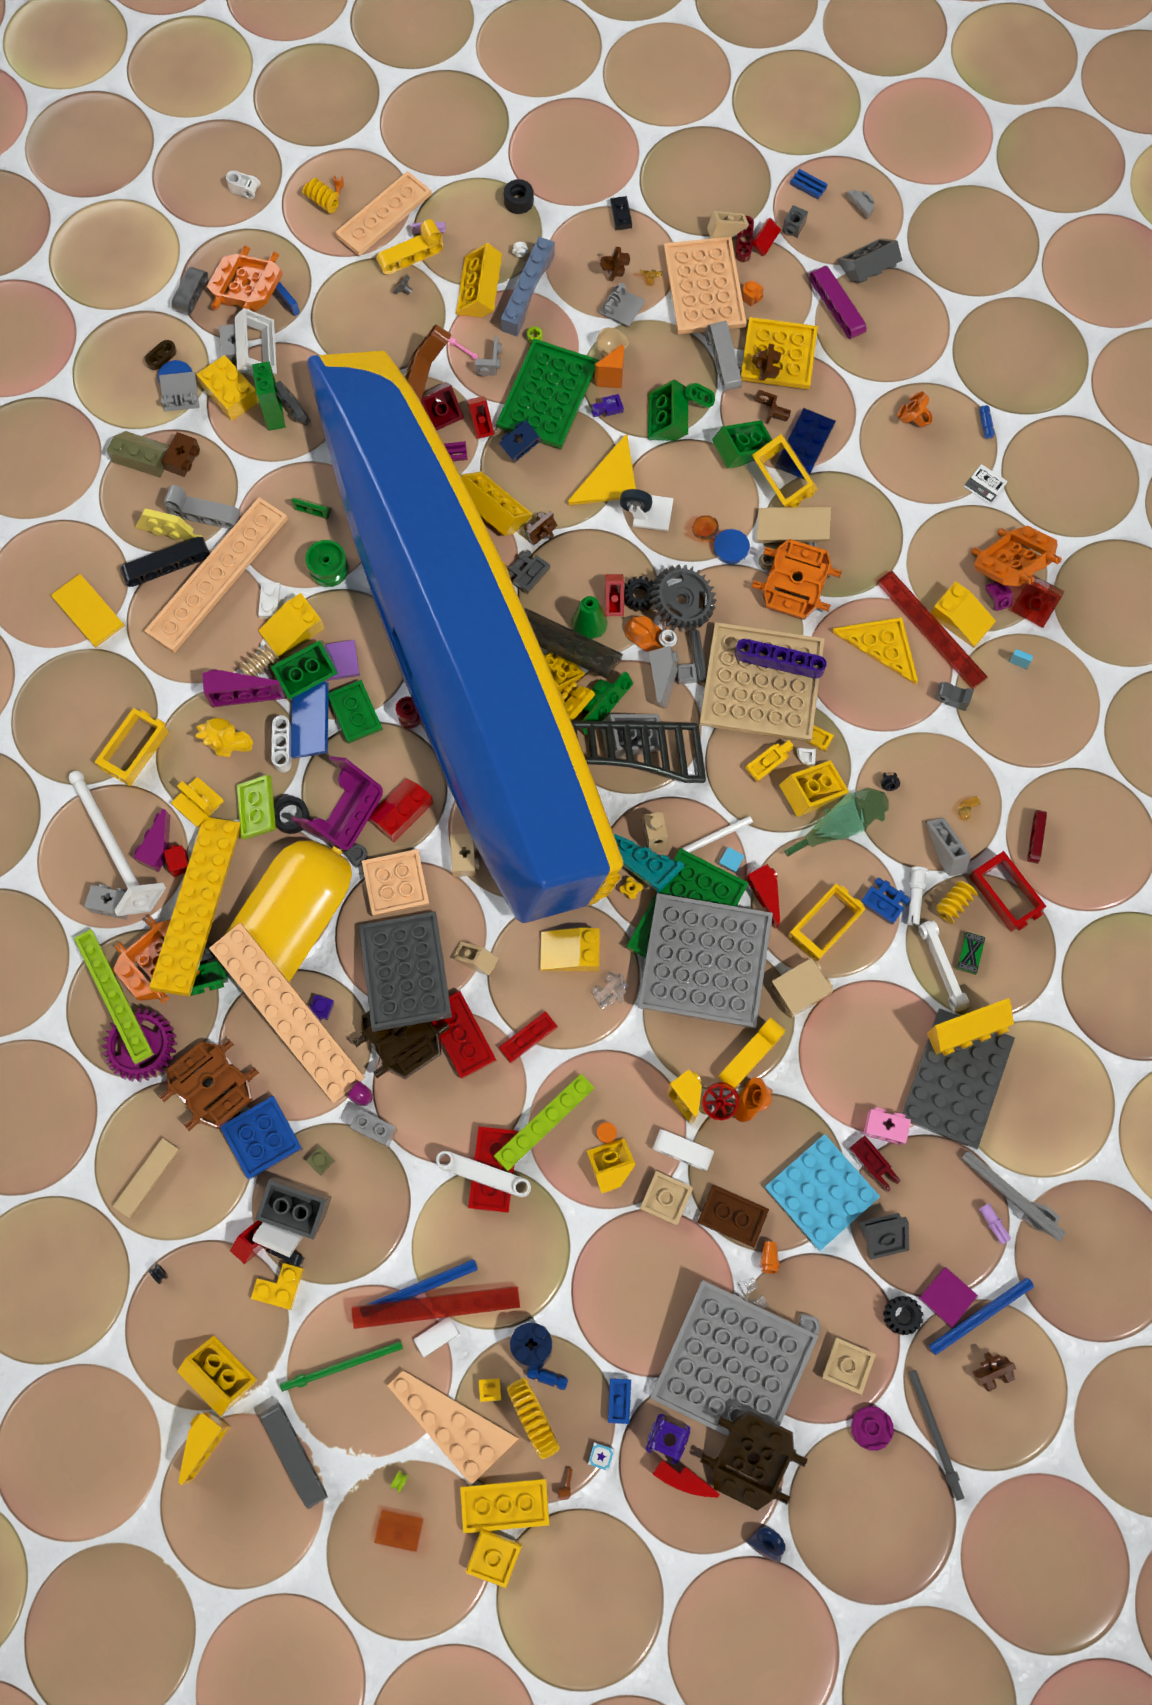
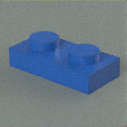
[608,1378,631,1424]

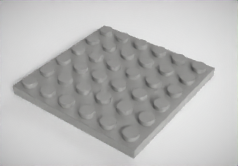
[638,893,773,1029]
[650,1279,818,1436]

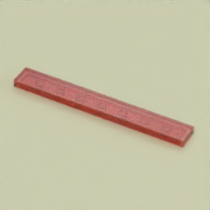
[877,570,988,689]
[352,1285,520,1329]

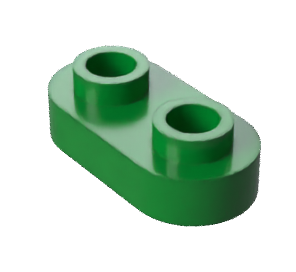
[685,383,715,408]

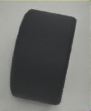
[503,179,534,214]

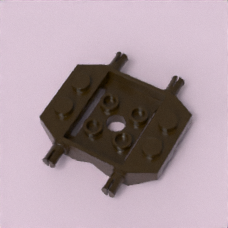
[352,1011,451,1079]
[700,1411,808,1511]

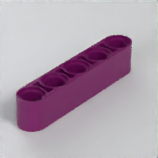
[809,266,867,339]

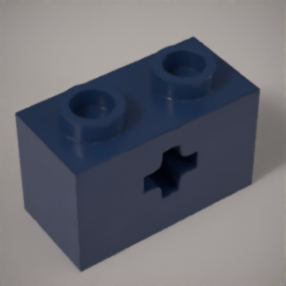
[499,420,542,463]

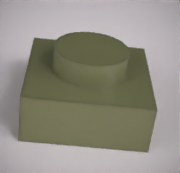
[306,1146,335,1175]

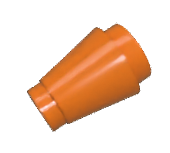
[760,1241,780,1274]

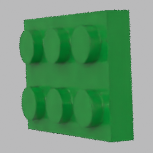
[328,680,383,744]

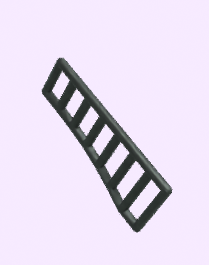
[571,721,706,783]

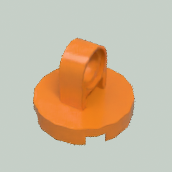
[897,391,932,427]

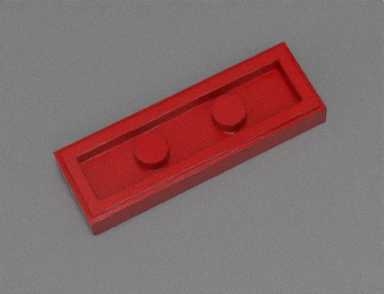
[499,1011,558,1063]

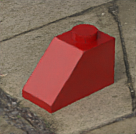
[466,396,495,439]
[605,574,624,616]
[230,1220,264,1265]

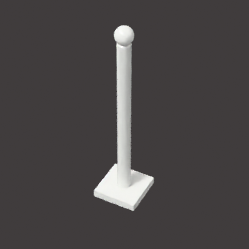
[69,771,166,916]

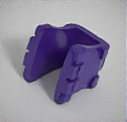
[646,1414,691,1464]

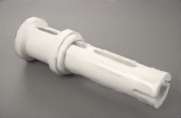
[907,866,928,926]

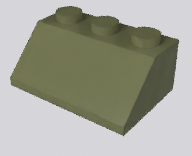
[106,431,170,478]

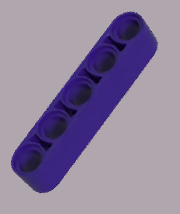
[735,639,827,679]

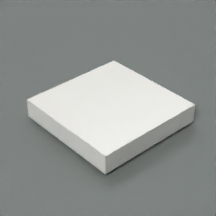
[252,1222,304,1257]

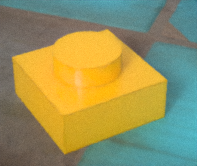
[479,1378,501,1402]

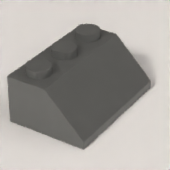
[837,238,902,283]
[256,1177,332,1239]

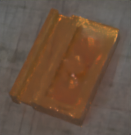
[374,1509,424,1552]

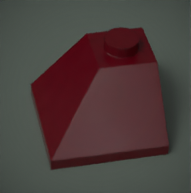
[421,382,464,431]

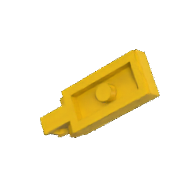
[745,740,794,782]

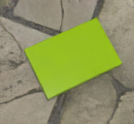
[237,775,276,840]

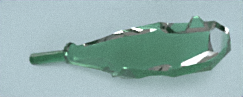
[784,787,889,857]

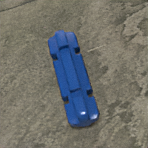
[979,405,995,439]
[527,1369,568,1390]

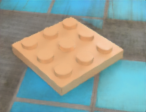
[362,849,430,917]

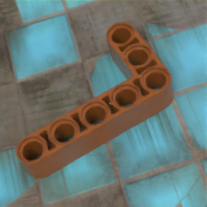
[405,324,451,401]

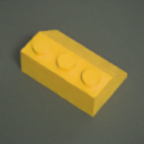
[667,1069,702,1125]
[177,1336,257,1417]

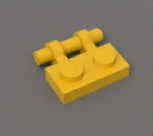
[562,682,595,721]

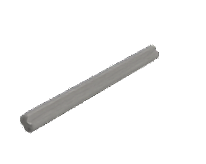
[962,1151,1065,1241]

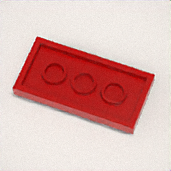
[431,991,497,1079]
[468,1126,519,1213]

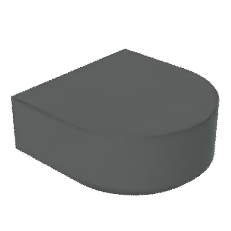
[344,844,368,868]

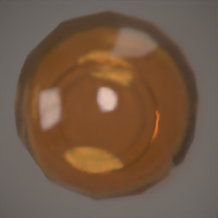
[692,515,719,542]

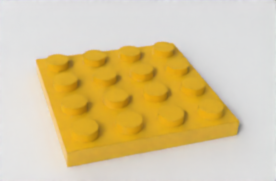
[741,317,818,389]

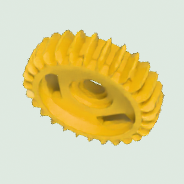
[507,1378,560,1459]

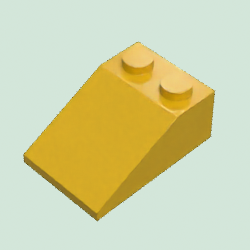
[930,581,996,648]
[258,593,325,659]
[779,760,849,817]
[540,928,600,972]
[178,1411,231,1485]

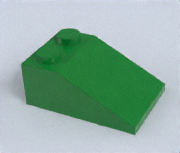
[712,420,772,469]

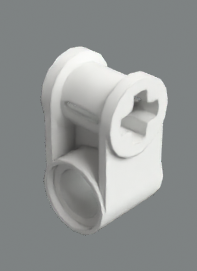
[226,170,261,200]

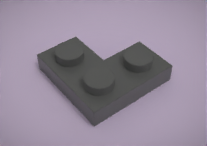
[274,381,311,425]

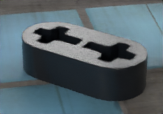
[266,1248,305,1267]

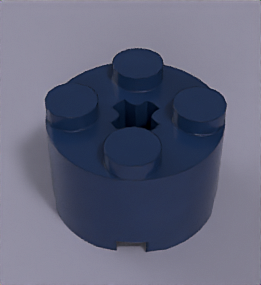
[510,1323,552,1371]

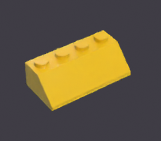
[456,243,502,318]
[461,471,533,536]
[927,998,1014,1056]

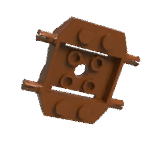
[159,1039,259,1132]

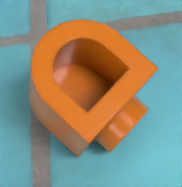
[742,281,764,307]

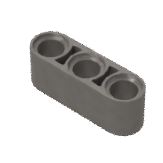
[172,267,208,314]

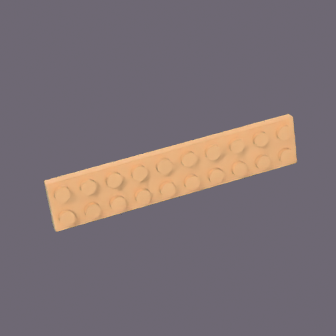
[145,497,288,653]
[209,923,366,1103]

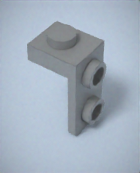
[475,336,502,376]

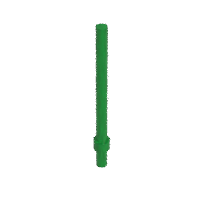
[280,1341,403,1392]

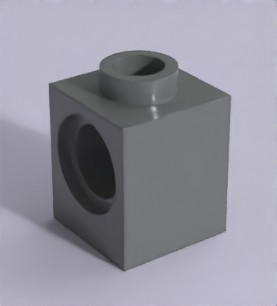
[782,205,808,238]

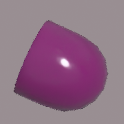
[348,1081,373,1106]

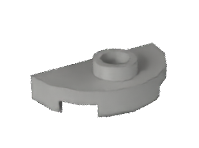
[846,190,874,219]

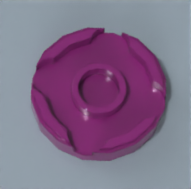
[851,1406,894,1451]

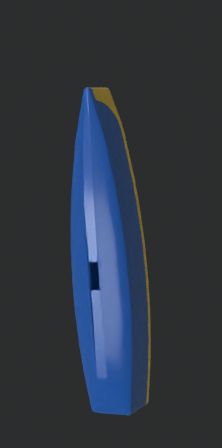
[307,350,623,923]

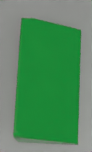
[292,498,332,519]

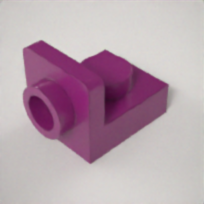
[986,582,1013,611]

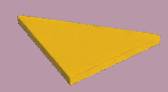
[568,435,636,506]
[832,617,918,684]

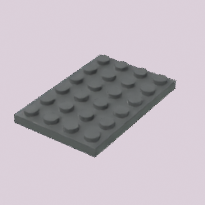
[359,911,452,1032]
[902,1008,1015,1150]

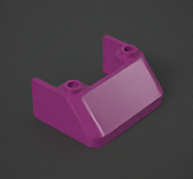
[292,756,383,850]

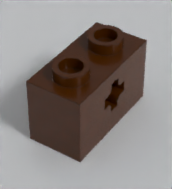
[161,432,200,477]

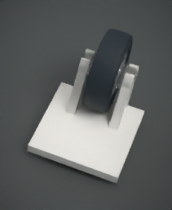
[620,489,674,532]

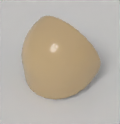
[596,327,629,357]

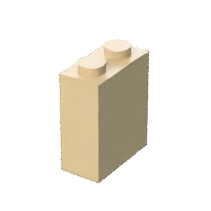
[770,958,833,1018]

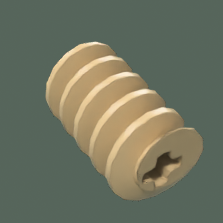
[238,644,280,677]

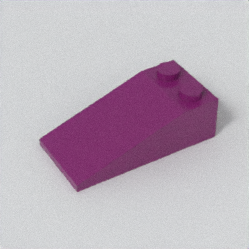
[202,669,286,708]

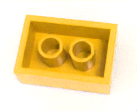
[196,355,259,421]

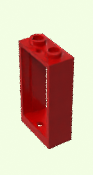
[969,851,1047,932]

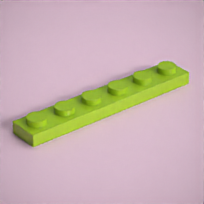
[493,1073,595,1171]

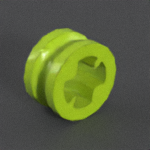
[527,326,543,344]
[390,1470,409,1493]

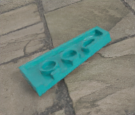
[613,833,684,893]

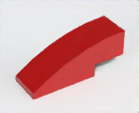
[652,1459,720,1498]

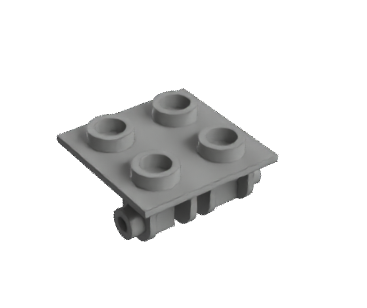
[599,283,646,327]
[159,372,200,411]

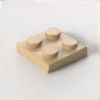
[640,1171,693,1226]
[821,1337,876,1395]

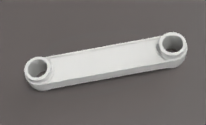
[918,920,970,1012]
[436,1151,531,1198]

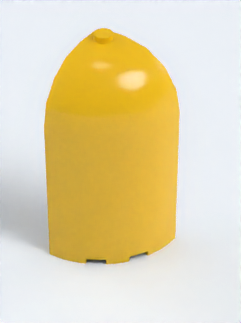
[224,840,352,982]

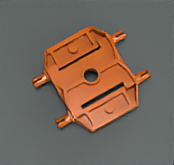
[207,246,283,311]
[971,525,1062,586]
[752,539,842,620]
[113,917,200,1003]

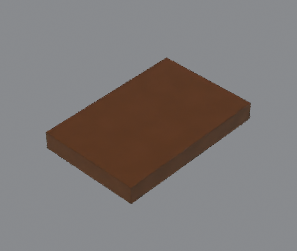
[697,1185,769,1248]

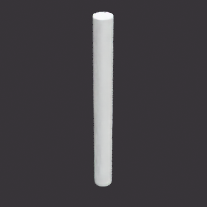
[682,816,753,853]

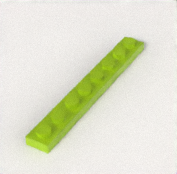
[74,929,154,1064]

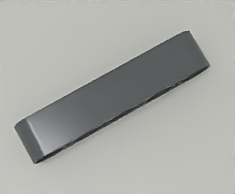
[259,1402,328,1510]

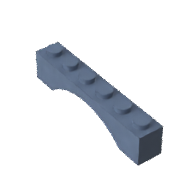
[501,237,555,337]

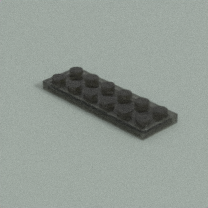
[524,608,623,679]

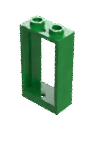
[252,361,286,431]

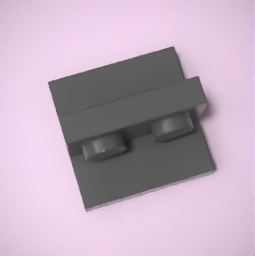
[860,1213,909,1260]

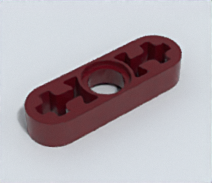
[736,216,754,262]
[1027,810,1047,864]

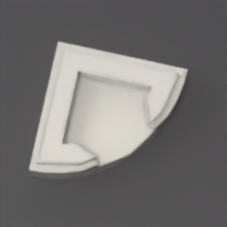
[796,748,816,768]

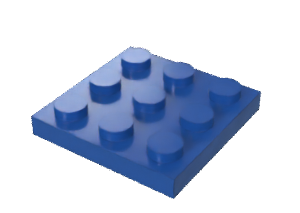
[220,1096,303,1180]

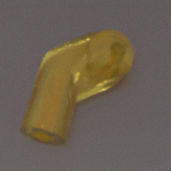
[958,796,980,821]

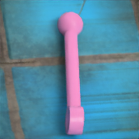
[449,338,478,360]

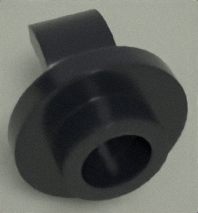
[881,772,900,791]

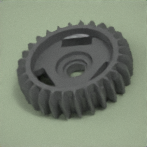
[649,564,717,632]

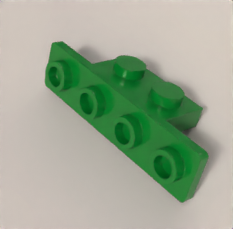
[581,671,634,737]

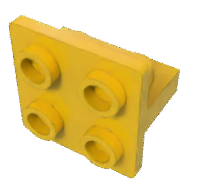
[171,777,224,827]

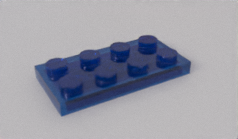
[775,408,836,480]

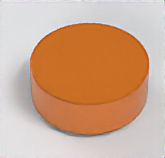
[597,1122,617,1143]

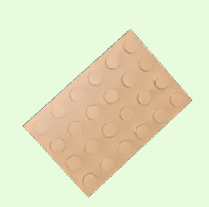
[664,236,747,335]

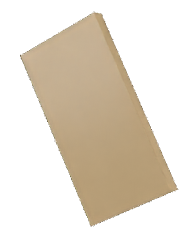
[757,507,831,543]

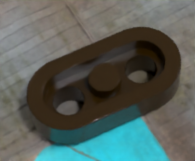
[145,340,177,370]

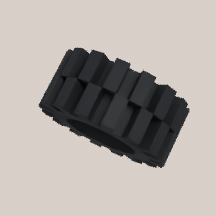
[624,576,654,612]
[883,1296,924,1335]

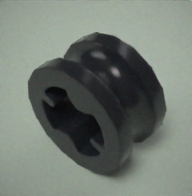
[148,1263,168,1284]

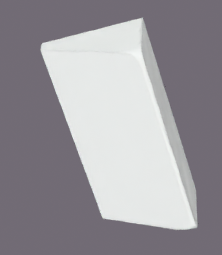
[414,1316,460,1358]

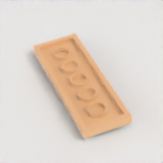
[335,171,432,256]

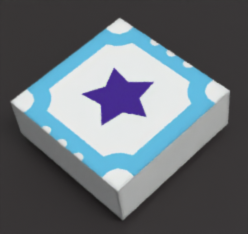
[588,1442,614,1471]

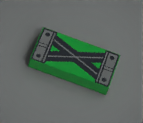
[956,932,986,975]

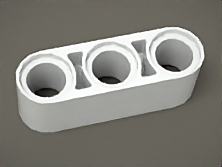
[272,715,292,773]
[652,1129,714,1171]

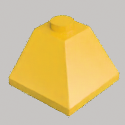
[587,1138,636,1194]

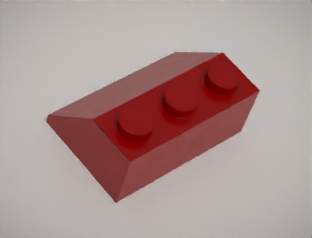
[368,778,433,843]

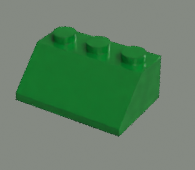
[648,379,688,441]
[271,640,338,700]

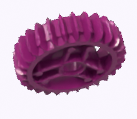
[101,1008,177,1082]

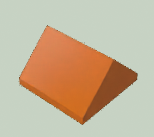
[595,345,624,388]

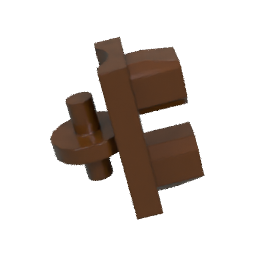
[600,247,630,281]
[752,343,781,381]
[524,511,558,545]
[973,1352,1016,1392]

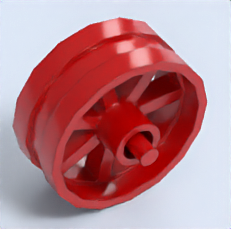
[702,1082,740,1121]

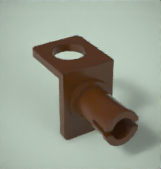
[754,390,791,424]

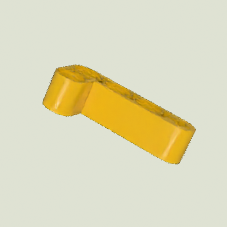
[376,219,443,274]
[718,1017,786,1088]

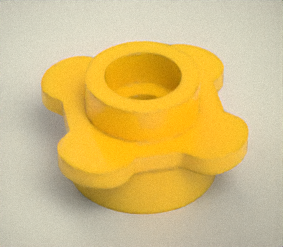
[620,877,643,900]

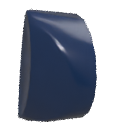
[746,1527,786,1563]

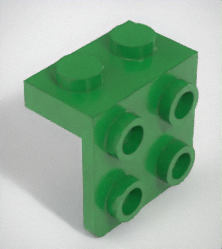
[190,960,228,996]

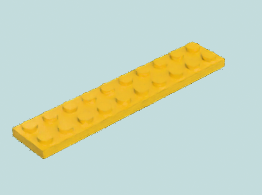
[149,817,240,997]

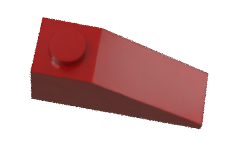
[746,864,780,928]

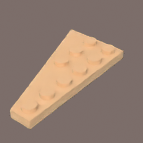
[387,1371,519,1485]

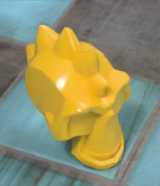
[195,718,253,757]

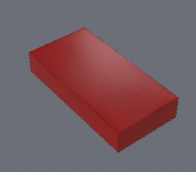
[752,217,781,256]

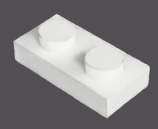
[258,582,281,619]

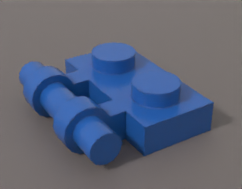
[861,877,910,925]

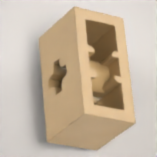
[450,834,480,877]

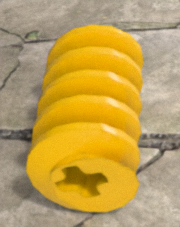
[302,177,339,214]
[936,881,978,925]

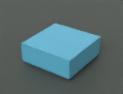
[1009,649,1033,669]
[719,847,745,873]

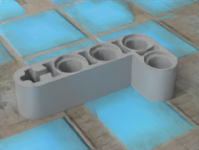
[705,321,742,391]
[164,485,240,529]

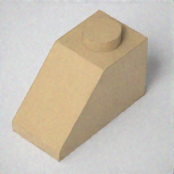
[707,211,749,238]
[452,942,499,975]

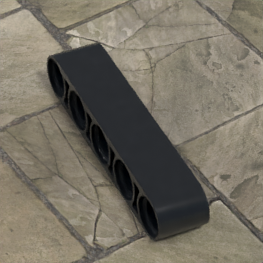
[120,537,210,587]

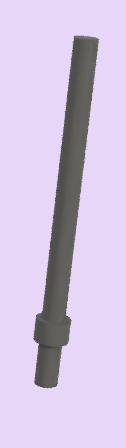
[908,1370,965,1501]

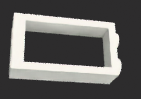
[235,308,277,377]

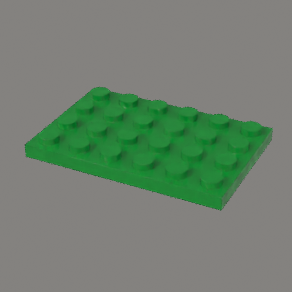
[496,338,599,450]
[626,848,749,958]

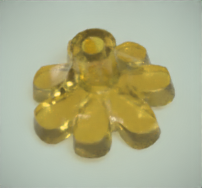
[640,269,663,285]

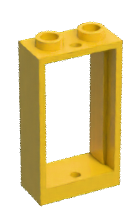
[752,434,818,507]
[94,708,169,786]
[788,883,865,962]

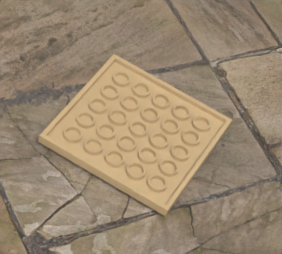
[699,622,825,742]

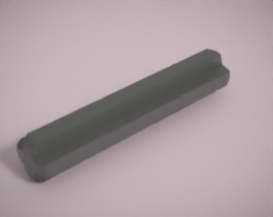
[689,630,707,682]

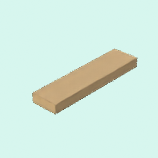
[113,1138,180,1219]

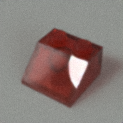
[1011,575,1065,628]

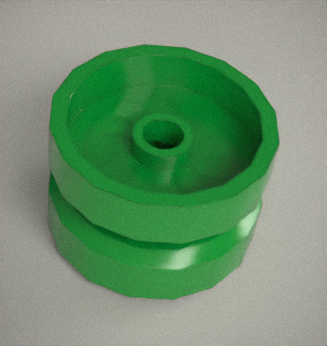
[305,540,349,587]

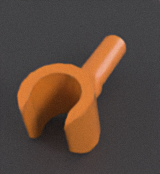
[333,176,344,197]

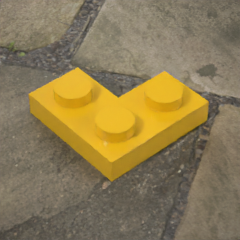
[251,1263,304,1310]

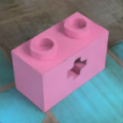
[863,1108,911,1146]

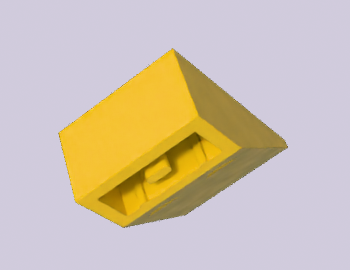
[544,648,585,693]

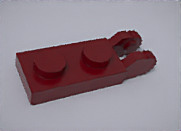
[848,1135,900,1192]

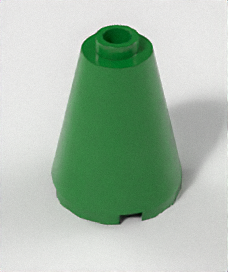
[571,596,608,641]

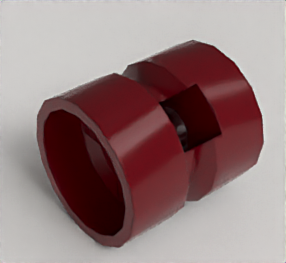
[395,696,421,729]

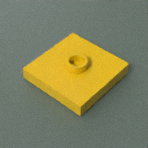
[465,1528,522,1588]

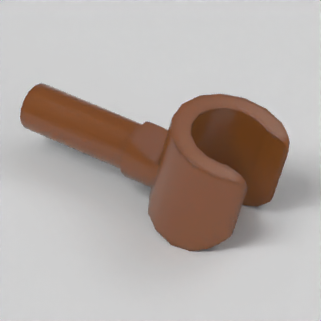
[559,1468,573,1500]

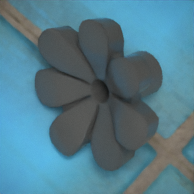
[394,274,413,295]

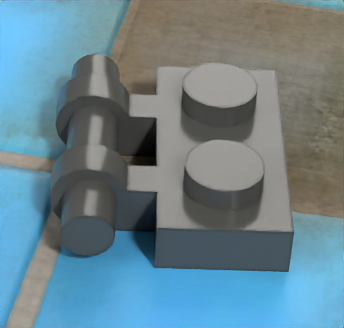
[507,550,550,594]

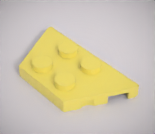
[135,508,203,541]

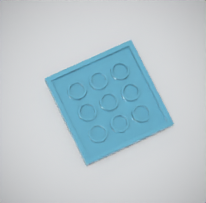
[764,1134,880,1251]

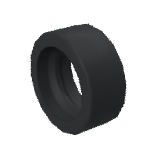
[274,796,310,834]

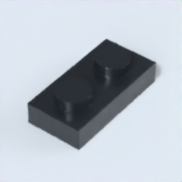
[610,196,632,231]

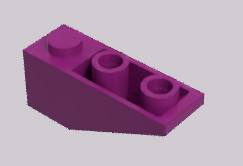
[134,808,170,873]

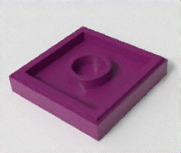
[918,1267,978,1328]

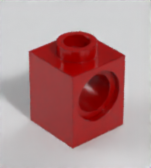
[163,845,189,877]

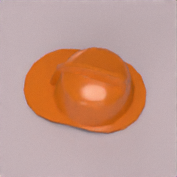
[625,616,666,652]
[733,1077,773,1122]

